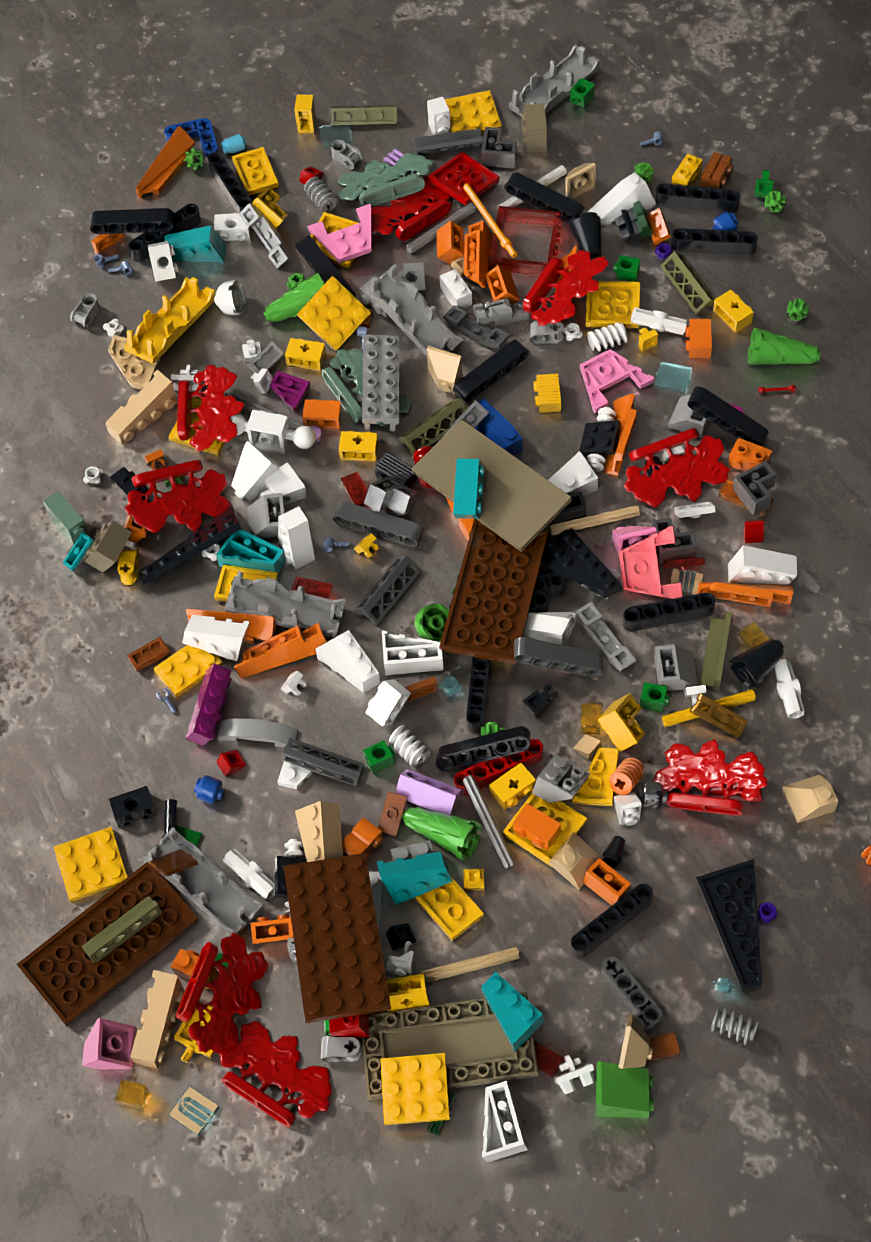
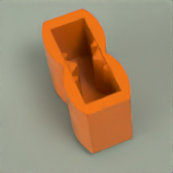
[342,818,383,860]

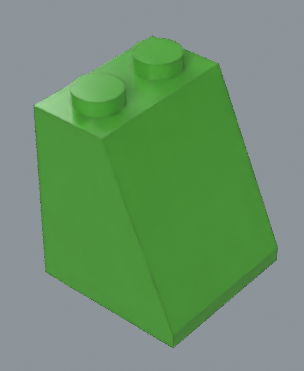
[596,1061,654,1118]

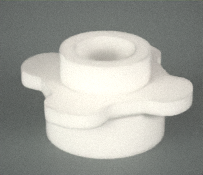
[103,319,124,337]
[562,323,583,341]
[83,466,103,484]
[202,543,222,561]

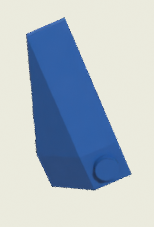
[469,399,523,456]

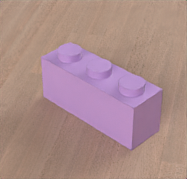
[395,769,462,816]

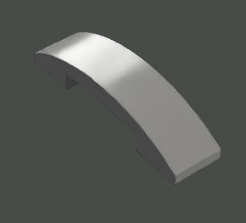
[239,203,290,269]
[575,602,637,672]
[217,719,298,748]

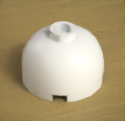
[214,280,246,315]

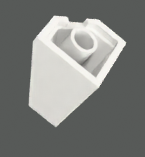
[231,441,280,501]
[523,612,577,646]

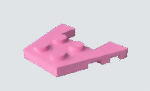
[307,204,372,263]
[580,349,654,413]

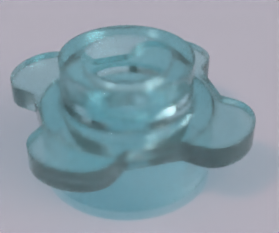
[439,676,462,698]
[713,978,735,993]

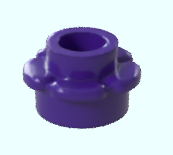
[655,243,672,259]
[758,902,778,923]

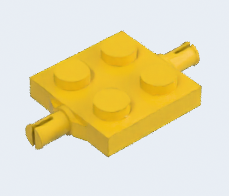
[173,1006,215,1063]

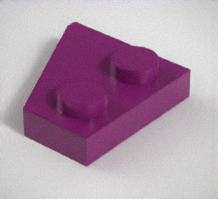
[270,371,310,412]

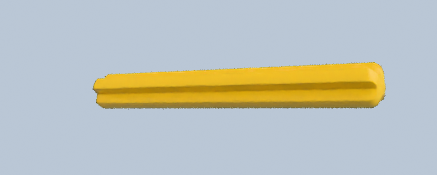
[662,689,756,727]

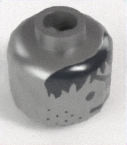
[637,781,667,809]

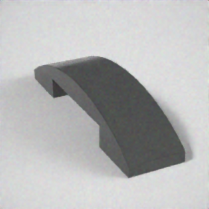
[443,305,510,348]

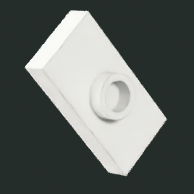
[674,501,715,518]

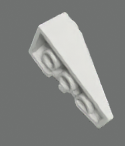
[588,172,656,227]

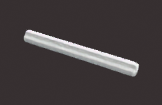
[498,165,566,214]

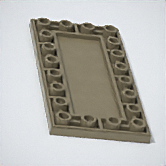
[411,419,572,552]
[362,992,539,1101]

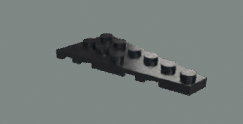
[139,506,242,585]
[541,528,623,598]
[696,859,762,993]

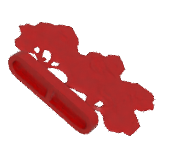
[371,176,451,241]
[523,250,609,326]
[177,365,245,451]
[624,428,730,508]
[124,460,231,533]
[653,739,768,816]
[176,932,268,1053]
[218,1021,332,1128]

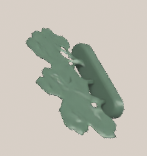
[337,153,434,207]
[321,348,412,427]

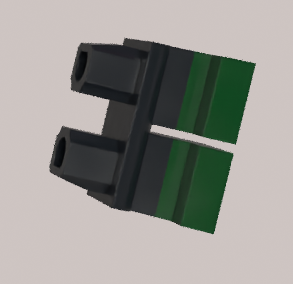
[615,201,653,242]

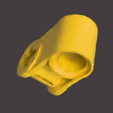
[117,549,140,585]

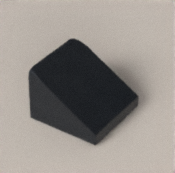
[386,923,416,950]

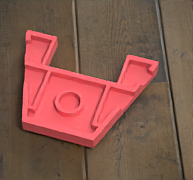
[619,526,683,599]

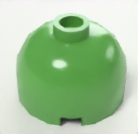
[414,603,449,642]

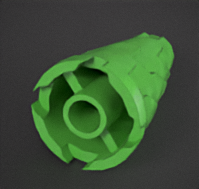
[263,273,324,323]
[748,328,820,365]
[402,807,482,861]

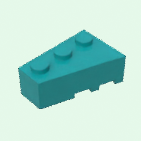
[164,225,226,263]
[453,458,485,519]
[216,529,286,573]
[377,852,452,905]
[481,972,544,1053]

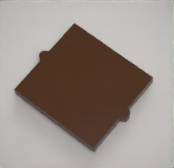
[150,849,198,877]

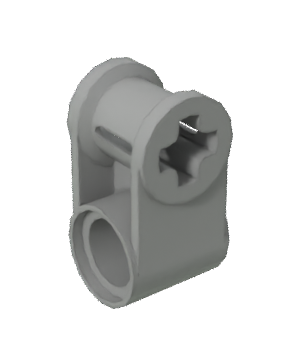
[331,140,364,170]
[70,293,100,328]
[530,321,564,345]
[321,1036,363,1062]

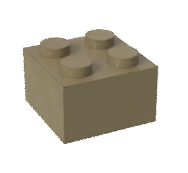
[521,104,547,153]
[84,520,132,573]

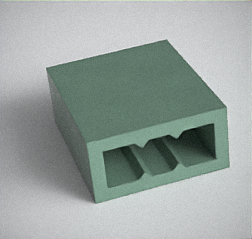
[43,491,89,546]

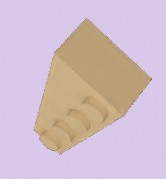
[105,369,177,445]
[295,801,343,862]
[130,970,185,1069]

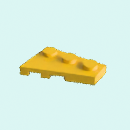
[572,748,619,807]

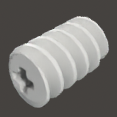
[587,322,627,352]
[389,725,431,768]

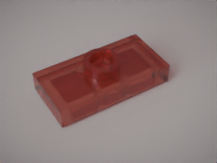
[341,472,368,507]
[663,557,705,571]
[291,576,332,599]
[534,1040,564,1078]

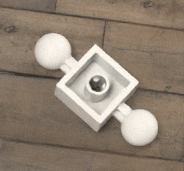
[229,410,316,454]

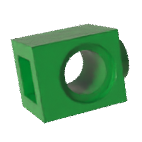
[570,78,595,108]
[613,255,641,282]
[640,682,670,713]
[363,740,395,774]

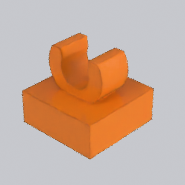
[144,449,165,470]

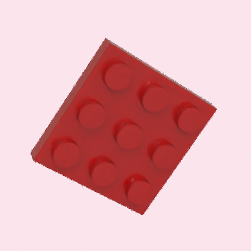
[428,152,500,206]

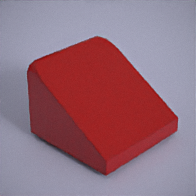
[299,166,324,184]
[743,520,764,543]
[217,750,246,776]

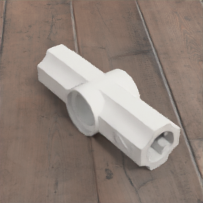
[631,307,687,335]
[774,659,805,719]
[223,848,275,901]

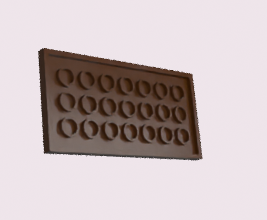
[439,519,548,665]
[284,853,391,1023]
[17,862,199,1027]

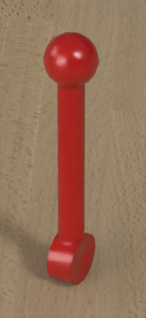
[758,385,796,394]

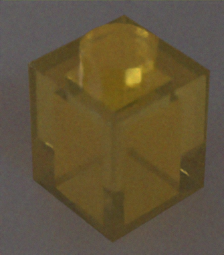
[580,702,602,735]
[115,1079,151,1112]

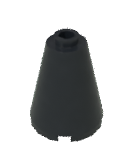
[567,212,602,260]
[729,639,784,691]

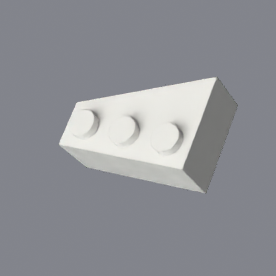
[548,451,598,497]
[728,545,797,585]
[182,615,250,662]
[316,630,380,693]
[382,631,443,675]
[482,1081,528,1163]

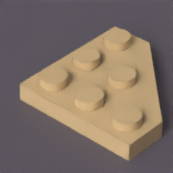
[108,336,162,390]

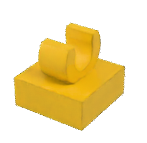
[638,327,658,352]
[353,533,379,558]
[463,869,485,891]

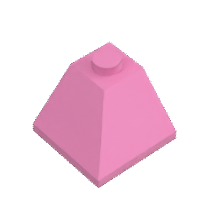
[612,526,656,558]
[83,1018,135,1070]

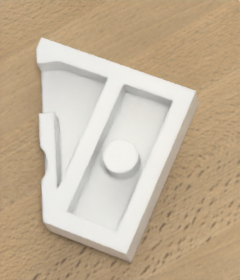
[277,748,325,789]

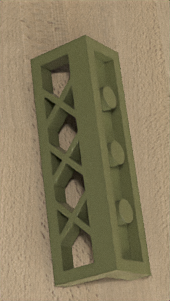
[330,105,397,125]
[660,251,716,315]
[398,398,467,455]
[700,612,732,691]
[81,896,162,964]

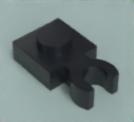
[522,684,558,717]

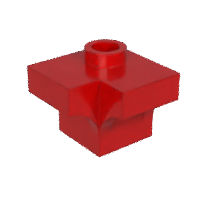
[329,1014,369,1039]

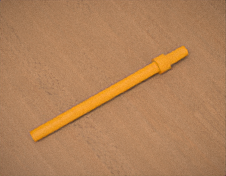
[463,183,518,258]

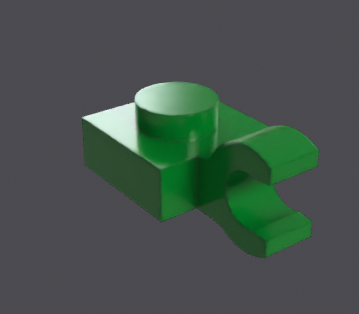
[754,170,774,198]

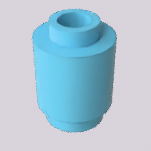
[221,134,247,155]

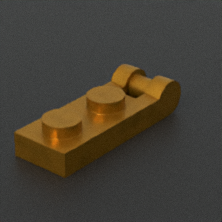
[689,694,748,739]

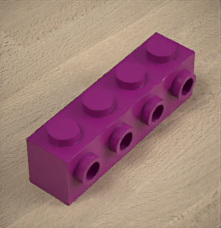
[185,663,232,746]

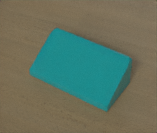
[63,532,94,572]

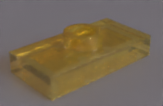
[738,622,769,649]

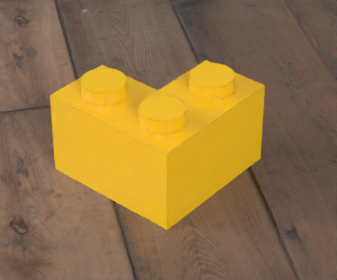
[252,186,288,229]
[598,693,645,752]

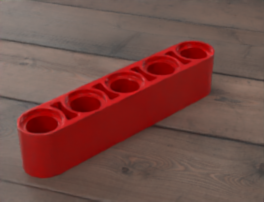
[454,739,543,796]

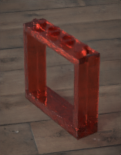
[489,206,563,276]

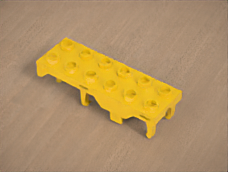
[124,277,215,364]

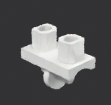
[171,364,206,393]
[553,1055,594,1094]

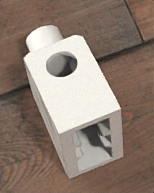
[260,462,307,505]

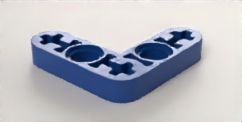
[164,118,219,158]

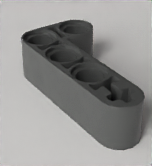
[602,956,662,1035]

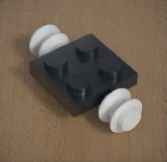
[579,407,622,473]
[275,839,307,918]

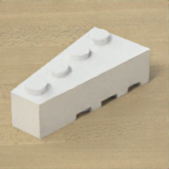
[278,506,315,570]

